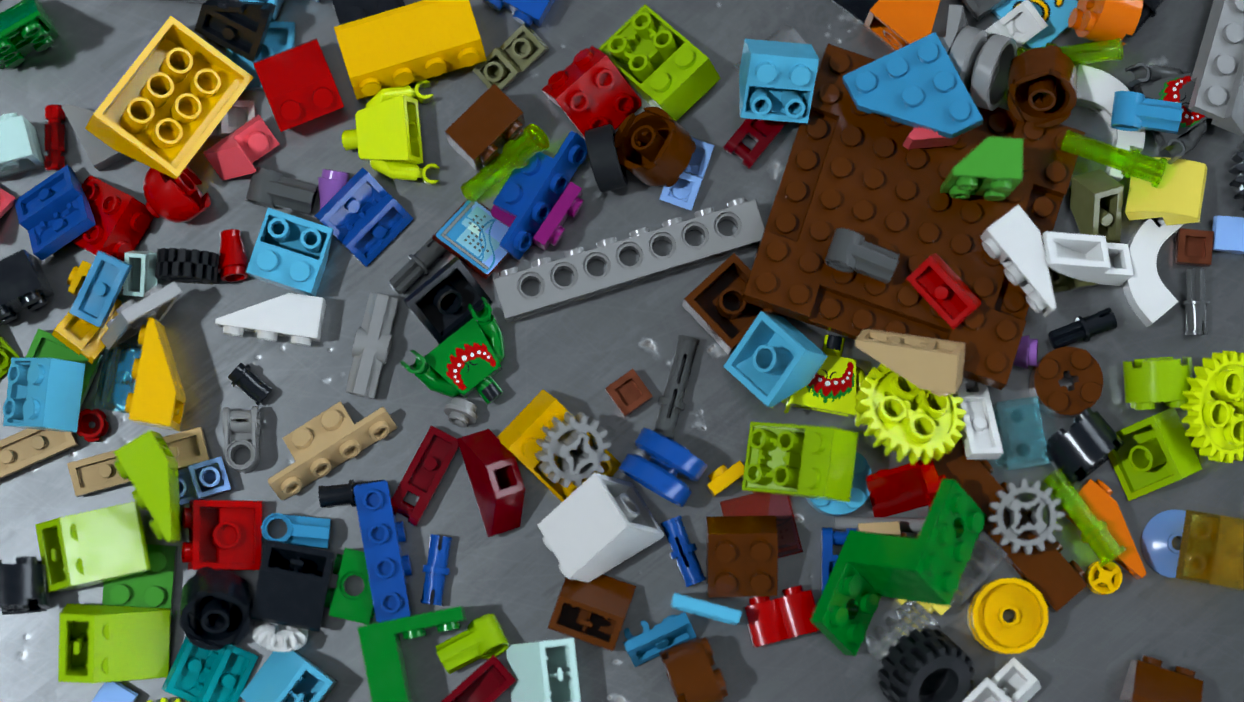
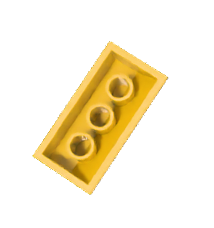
[334,0,487,100]

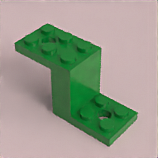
[810,479,987,657]
[357,606,467,702]

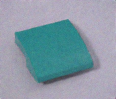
[162,637,259,702]

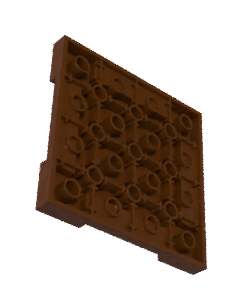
[741,44,1085,390]

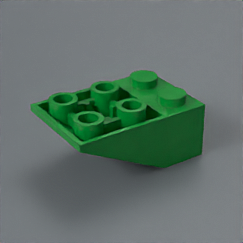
[0,0,60,70]

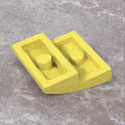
[1125,157,1208,225]

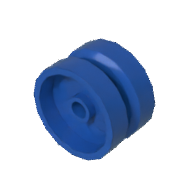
[619,427,708,508]

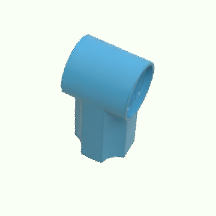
[1110,91,1182,134]
[261,513,331,549]

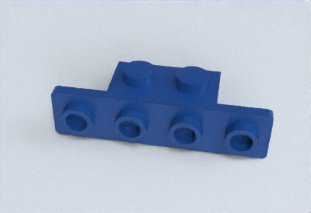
[493,131,588,260]
[353,480,412,623]

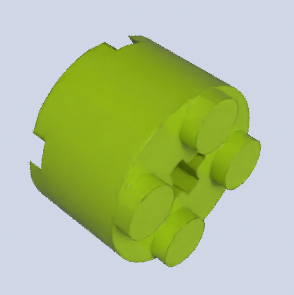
[1122,356,1193,410]

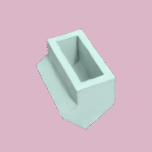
[123,251,157,297]

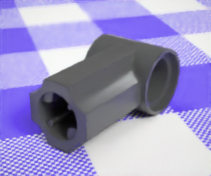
[245,167,318,215]
[825,228,899,284]

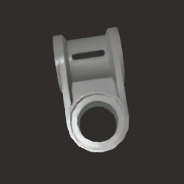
[222,406,260,473]

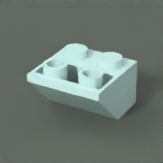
[506,638,581,702]

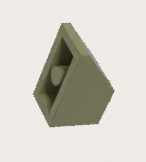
[1070,169,1124,243]

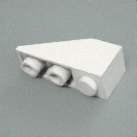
[980,204,1056,317]
[215,293,326,346]

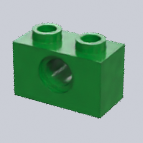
[325,548,375,625]

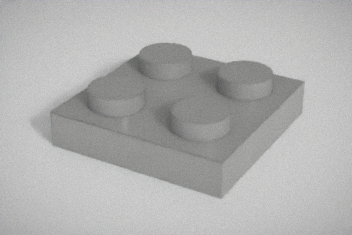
[101,281,182,350]

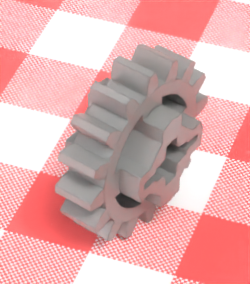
[535,412,611,488]
[987,479,1065,555]

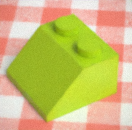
[1108,408,1203,501]

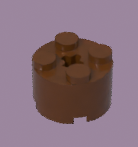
[1007,45,1077,128]
[614,107,696,187]
[1029,347,1103,419]
[659,637,728,702]

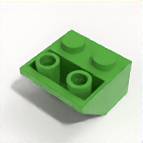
[940,137,1023,201]

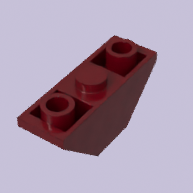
[457,429,525,537]

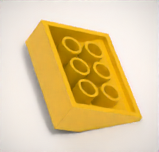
[85,16,254,179]

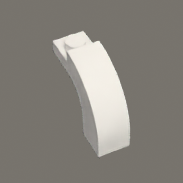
[1076,64,1145,182]
[1122,217,1184,327]

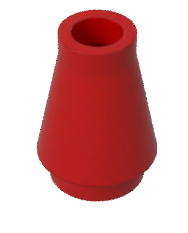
[218,229,249,282]

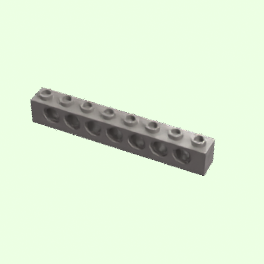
[493,197,765,322]

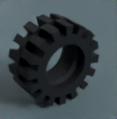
[155,248,219,284]

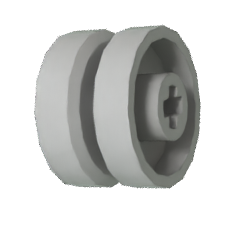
[948,25,1017,111]

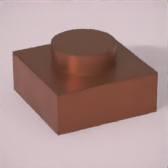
[1175,228,1214,267]
[605,369,653,417]

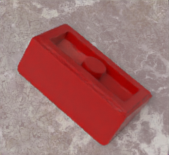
[906,253,982,330]

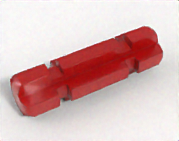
[44,104,65,172]

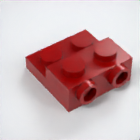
[181,500,262,570]

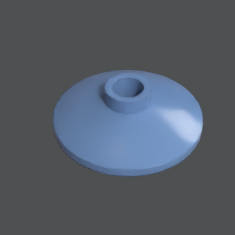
[1141,509,1210,578]

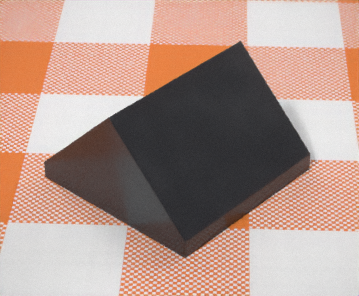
[404,256,493,344]

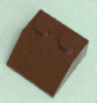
[1120,655,1204,702]

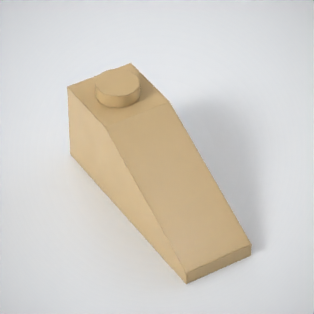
[855,329,966,396]

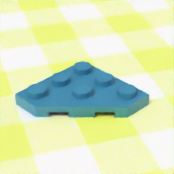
[842,32,983,139]

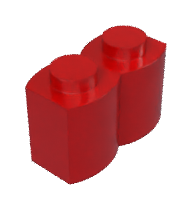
[743,585,819,648]

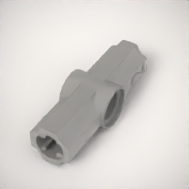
[345,292,399,399]

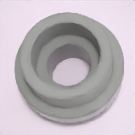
[444,398,478,427]

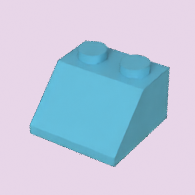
[723,311,828,407]

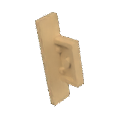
[267,401,397,500]

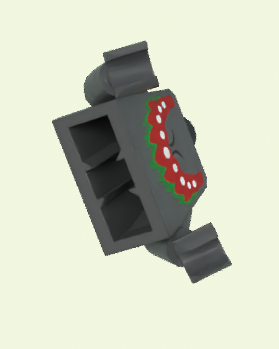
[1125,62,1209,165]

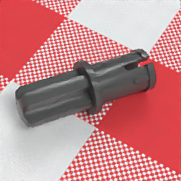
[389,234,449,294]
[1182,267,1210,335]

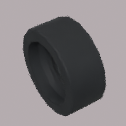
[585,124,628,193]

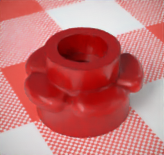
[76,409,109,442]

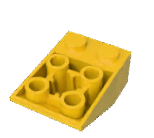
[125,317,186,432]
[497,389,621,502]

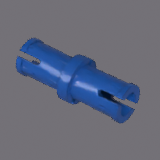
[660,516,706,588]
[420,534,452,606]

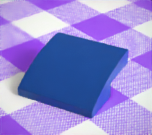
[14,164,96,261]
[315,167,413,267]

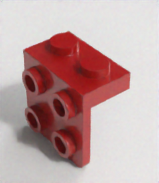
[541,46,642,138]
[71,176,154,261]
[866,459,946,517]

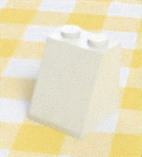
[537,473,665,583]

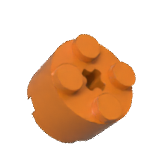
[1068,0,1143,49]

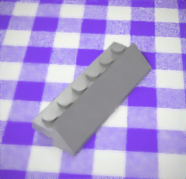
[1188,0,1244,136]

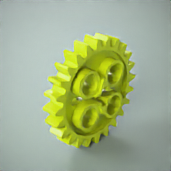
[1181,351,1244,463]
[855,363,966,465]

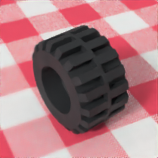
[878,628,975,702]

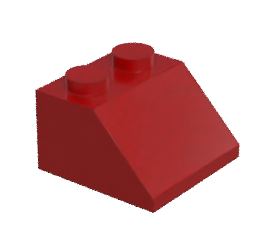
[253,38,344,132]

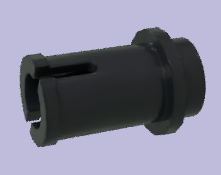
[228,363,272,405]

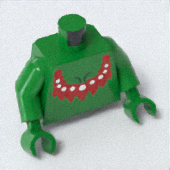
[401,297,505,404]

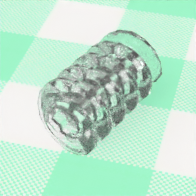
[865,600,941,668]

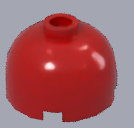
[143,166,211,223]

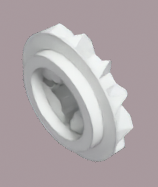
[252,621,308,652]

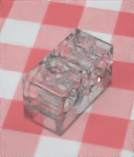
[951,531,1008,606]

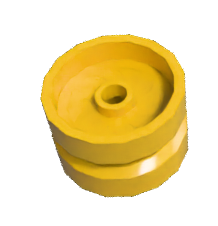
[967,578,1048,654]

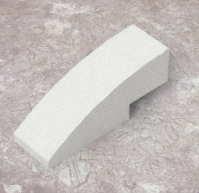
[1042,231,1133,286]
[962,657,1041,702]

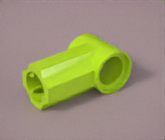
[435,614,509,674]

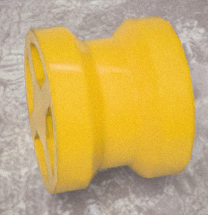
[1084,560,1123,595]

